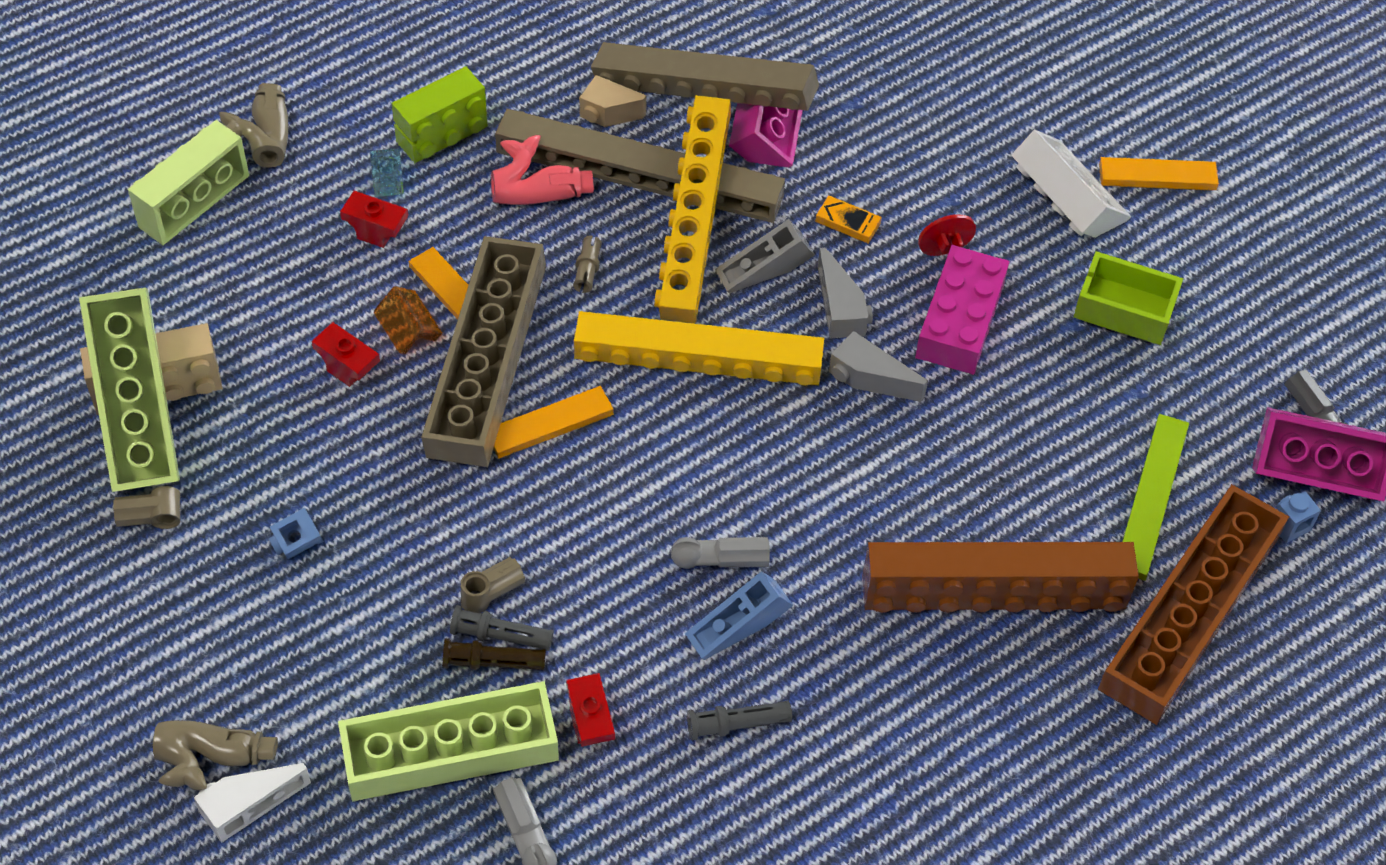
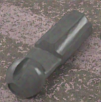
[1285,369,1349,425]

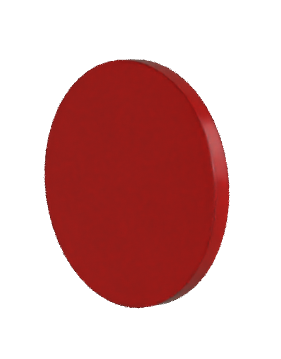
[918,214,976,256]

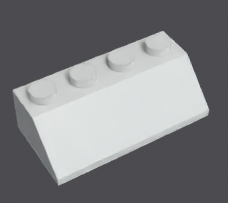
[1011,129,1131,238]

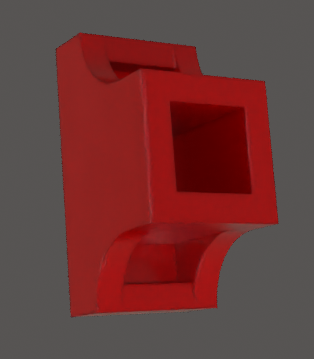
[340,190,408,248]
[311,322,380,387]
[566,673,615,747]

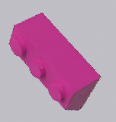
[729,103,802,168]

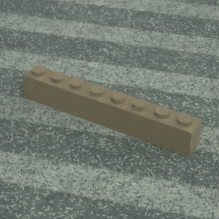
[591,42,819,111]

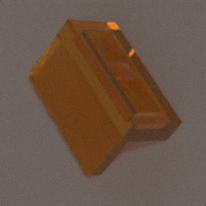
[374,286,442,354]

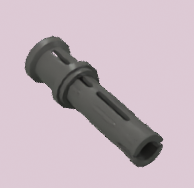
[450,605,554,651]
[687,700,792,741]

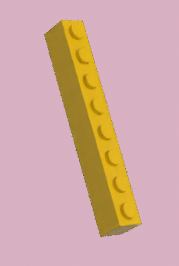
[574,311,824,386]

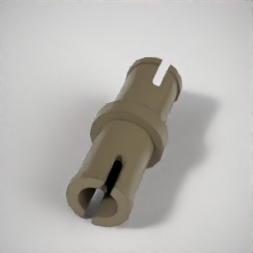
[573,235,602,293]

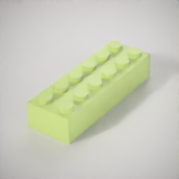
[79,288,180,492]
[338,681,559,802]

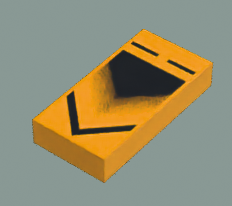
[815,195,882,244]

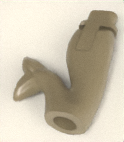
[219,83,289,168]
[153,720,278,790]

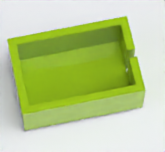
[391,66,488,164]
[1073,251,1184,345]

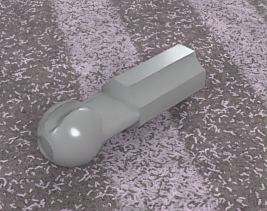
[671,537,770,569]
[493,777,557,865]

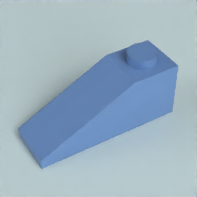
[685,571,793,660]

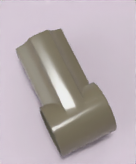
[113,486,180,529]
[461,557,525,613]

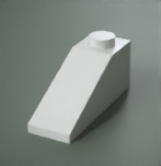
[194,763,311,843]

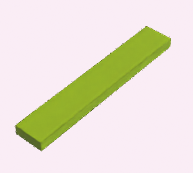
[1122,414,1189,581]

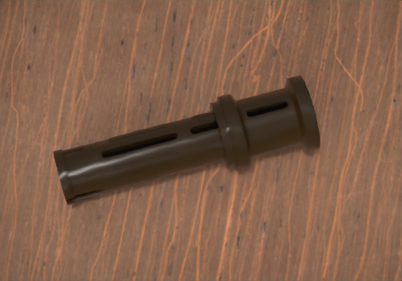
[442,638,546,671]

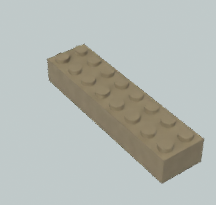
[421,236,546,467]

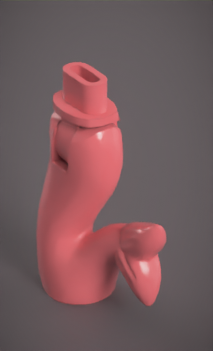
[491,135,594,205]

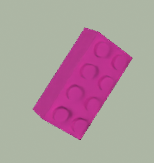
[915,245,1010,375]
[1252,407,1386,501]

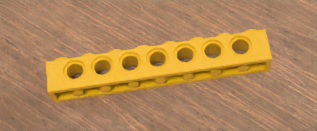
[654,95,731,323]

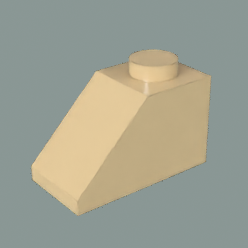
[579,75,646,127]

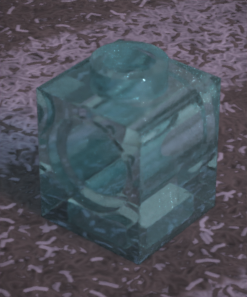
[370,148,404,197]

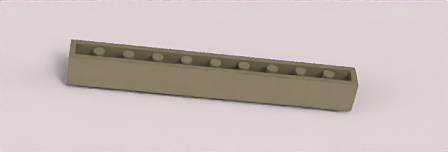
[495,109,785,223]

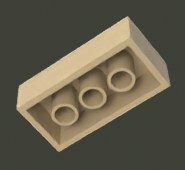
[80,323,223,415]

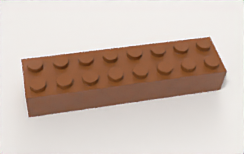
[1098,484,1290,725]
[862,542,1139,612]

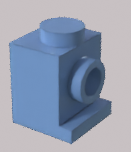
[1276,491,1321,543]
[269,508,324,559]

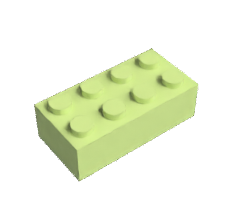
[128,120,249,245]

